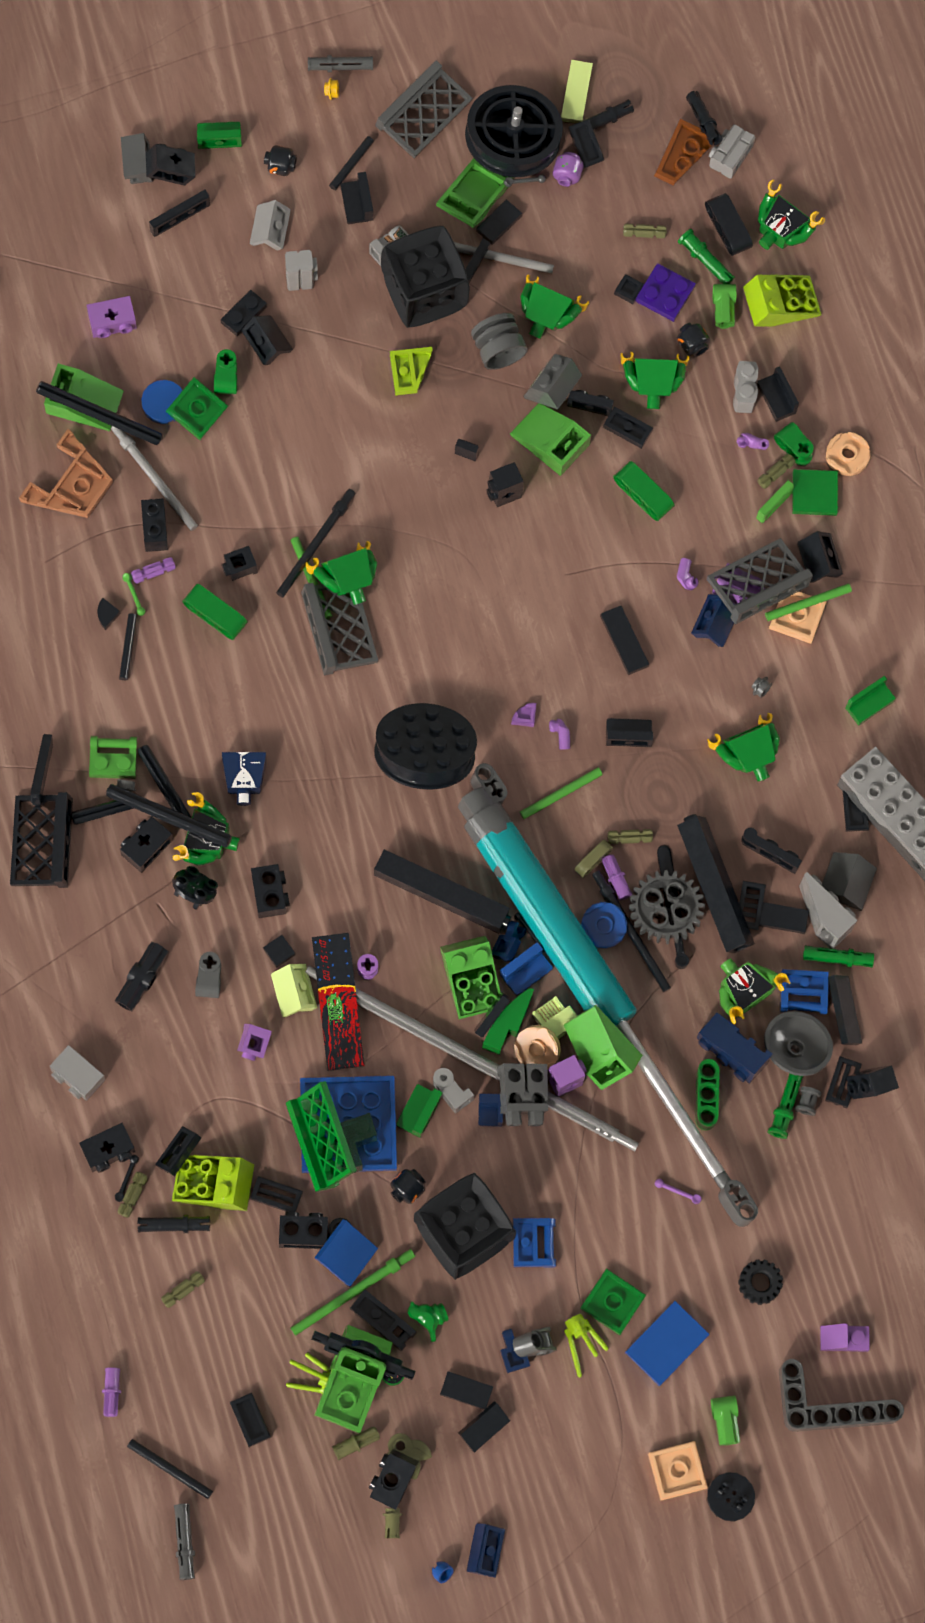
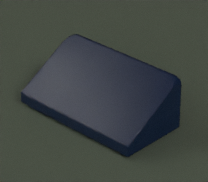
[467,1523,505,1578]

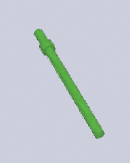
[290,1249,416,1336]

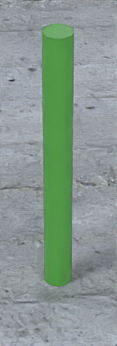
[290,537,332,619]
[765,583,852,621]
[520,767,603,819]

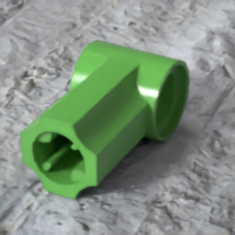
[712,284,736,329]
[711,1395,740,1446]

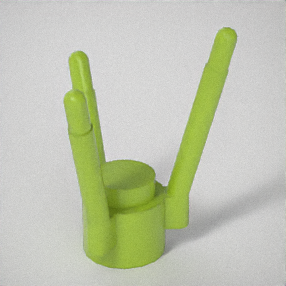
[564,1314,609,1378]
[286,1353,330,1394]

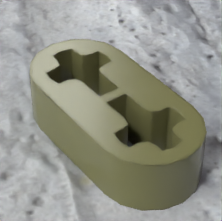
[574,840,613,878]

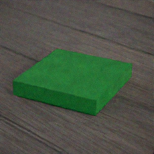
[165,377,228,440]
[792,469,838,516]
[580,1268,646,1336]

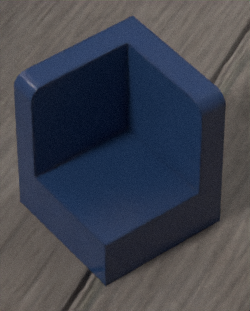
[478,1094,503,1127]

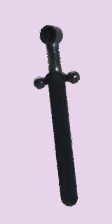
[657,845,695,969]

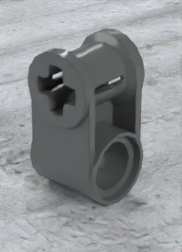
[195,952,221,998]
[513,1327,557,1357]

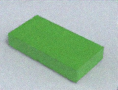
[756,480,794,523]

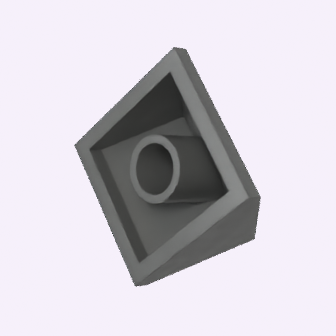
[821,852,877,911]

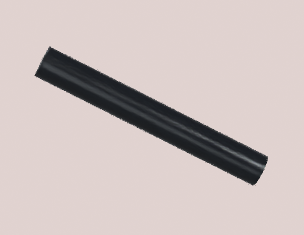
[329,136,374,191]
[119,613,137,681]

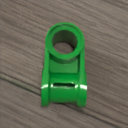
[214,349,237,394]
[774,422,814,466]

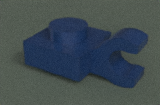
[491,921,526,962]
[500,1329,530,1374]

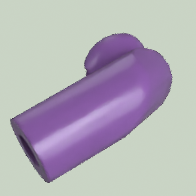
[677,558,699,590]
[549,719,571,749]

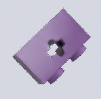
[86,296,137,338]
[547,1055,587,1097]

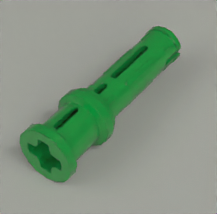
[678,229,735,284]
[767,1073,803,1139]

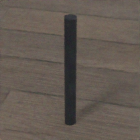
[127,1439,213,1499]

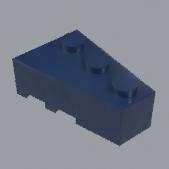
[697,1013,773,1084]

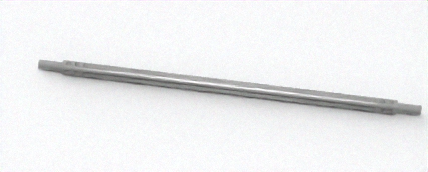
[306,965,639,1151]

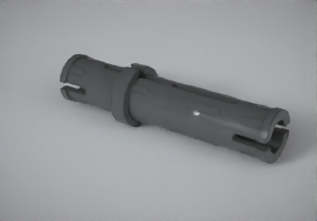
[308,55,373,73]
[174,1504,195,1580]

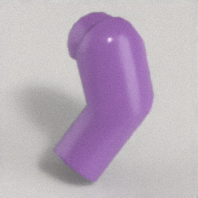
[737,433,769,450]

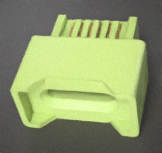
[532,996,578,1039]

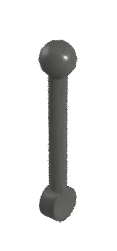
[504,174,546,187]

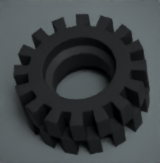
[738,1259,783,1305]

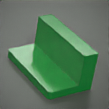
[197,122,242,149]
[845,676,896,726]
[396,1084,443,1138]

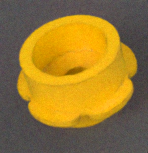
[324,78,339,100]

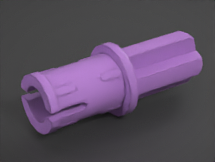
[602,854,632,900]
[102,1368,121,1417]

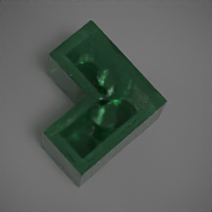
[325,1113,377,1174]

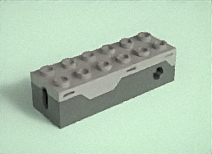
[837,747,925,881]

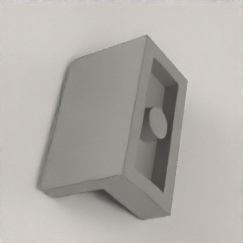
[250,200,291,250]

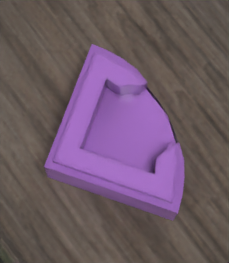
[511,703,536,727]

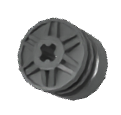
[471,313,528,370]

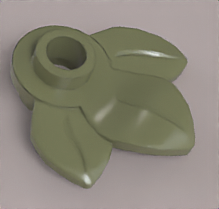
[387,1433,432,1480]

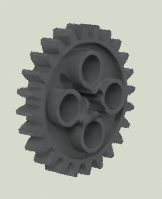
[629,870,705,944]

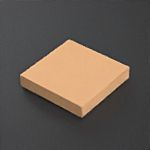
[769,592,827,644]
[648,1441,708,1501]

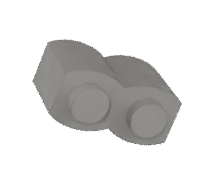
[733,361,758,413]

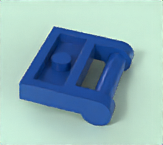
[780,969,829,1014]
[513,1218,557,1268]

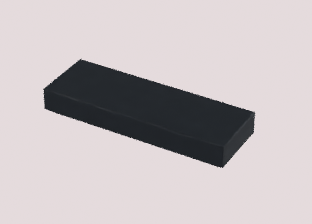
[149,190,210,237]
[600,606,649,675]
[30,734,53,806]
[828,975,862,1045]

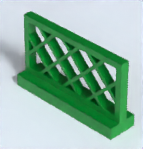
[286,1081,357,1192]

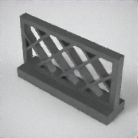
[375,60,473,158]
[707,538,813,625]
[301,583,378,676]

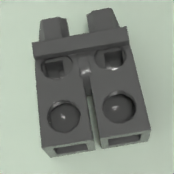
[497,1063,548,1126]

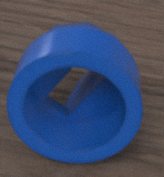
[432,1561,453,1583]

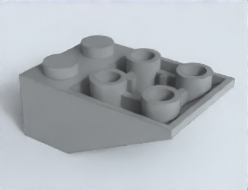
[799,872,857,949]

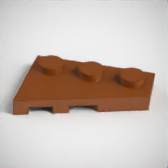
[654,119,714,186]

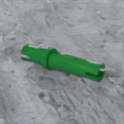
[803,945,874,968]

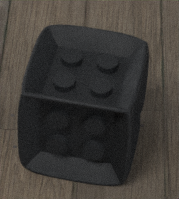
[381,226,470,328]
[414,1173,516,1280]

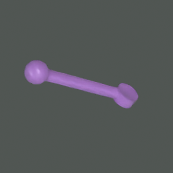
[655,1179,701,1204]

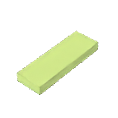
[561,60,593,124]

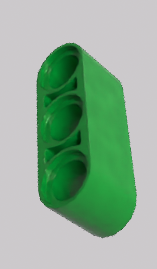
[613,461,675,521]
[182,584,248,640]
[695,1059,720,1131]

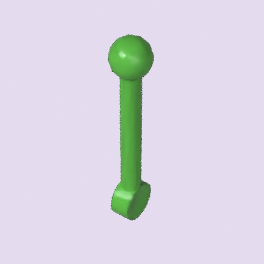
[123,573,145,616]

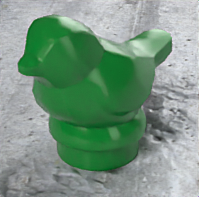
[407,1301,449,1342]

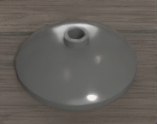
[764,1011,833,1076]

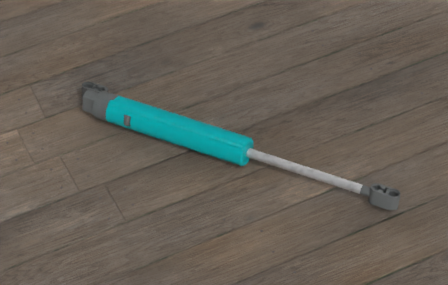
[458,763,758,1227]

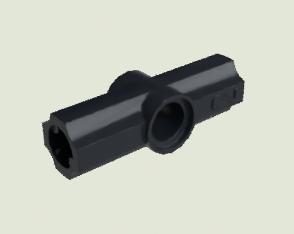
[115,941,169,1012]

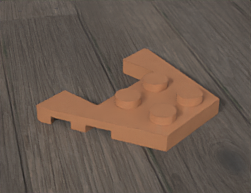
[19,429,113,518]

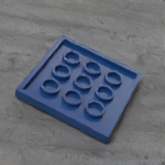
[300,1076,397,1173]

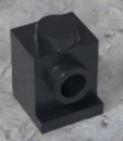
[221,546,258,581]

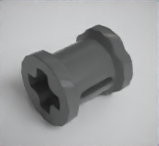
[795,1086,821,1116]

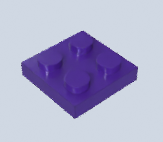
[635,263,696,322]

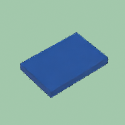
[625,1301,710,1387]

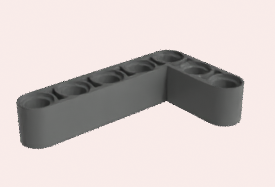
[779,1359,904,1432]

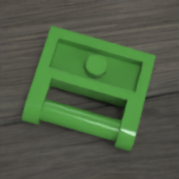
[89,736,137,779]

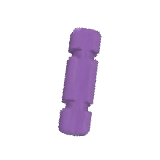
[131,557,176,584]

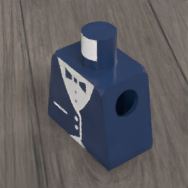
[222,752,266,806]

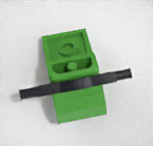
[311,1325,416,1433]

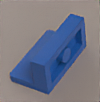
[500,942,553,996]

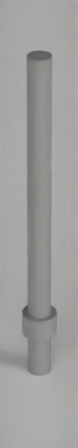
[454,242,554,273]
[111,426,198,531]

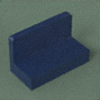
[691,594,735,647]

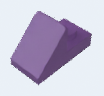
[820,1323,869,1352]

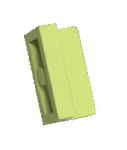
[271,964,318,1017]

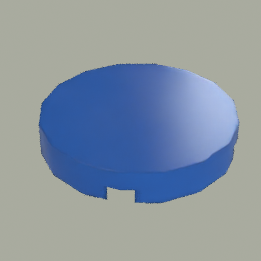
[141,380,183,424]
[581,902,628,949]

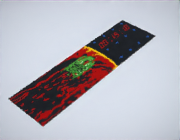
[312,933,365,1071]

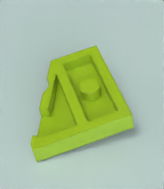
[390,347,433,396]

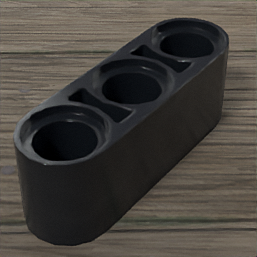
[705,193,753,256]

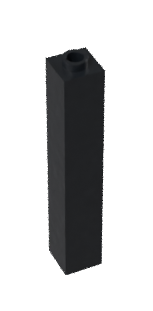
[677,814,755,953]
[374,849,511,934]

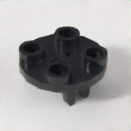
[172,866,218,910]
[706,1472,755,1522]

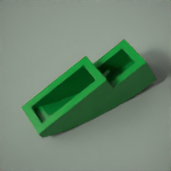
[482,988,534,1055]

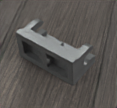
[121,133,153,184]

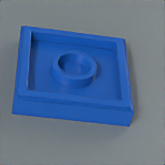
[314,1219,378,1286]

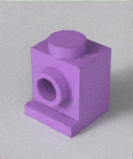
[237,1024,272,1061]

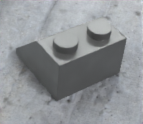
[523,354,582,409]

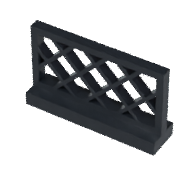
[10,792,73,888]

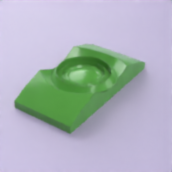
[436,158,515,228]

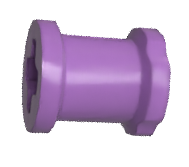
[357,954,378,980]

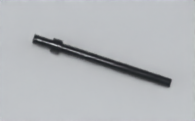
[276,489,356,598]
[592,870,671,993]

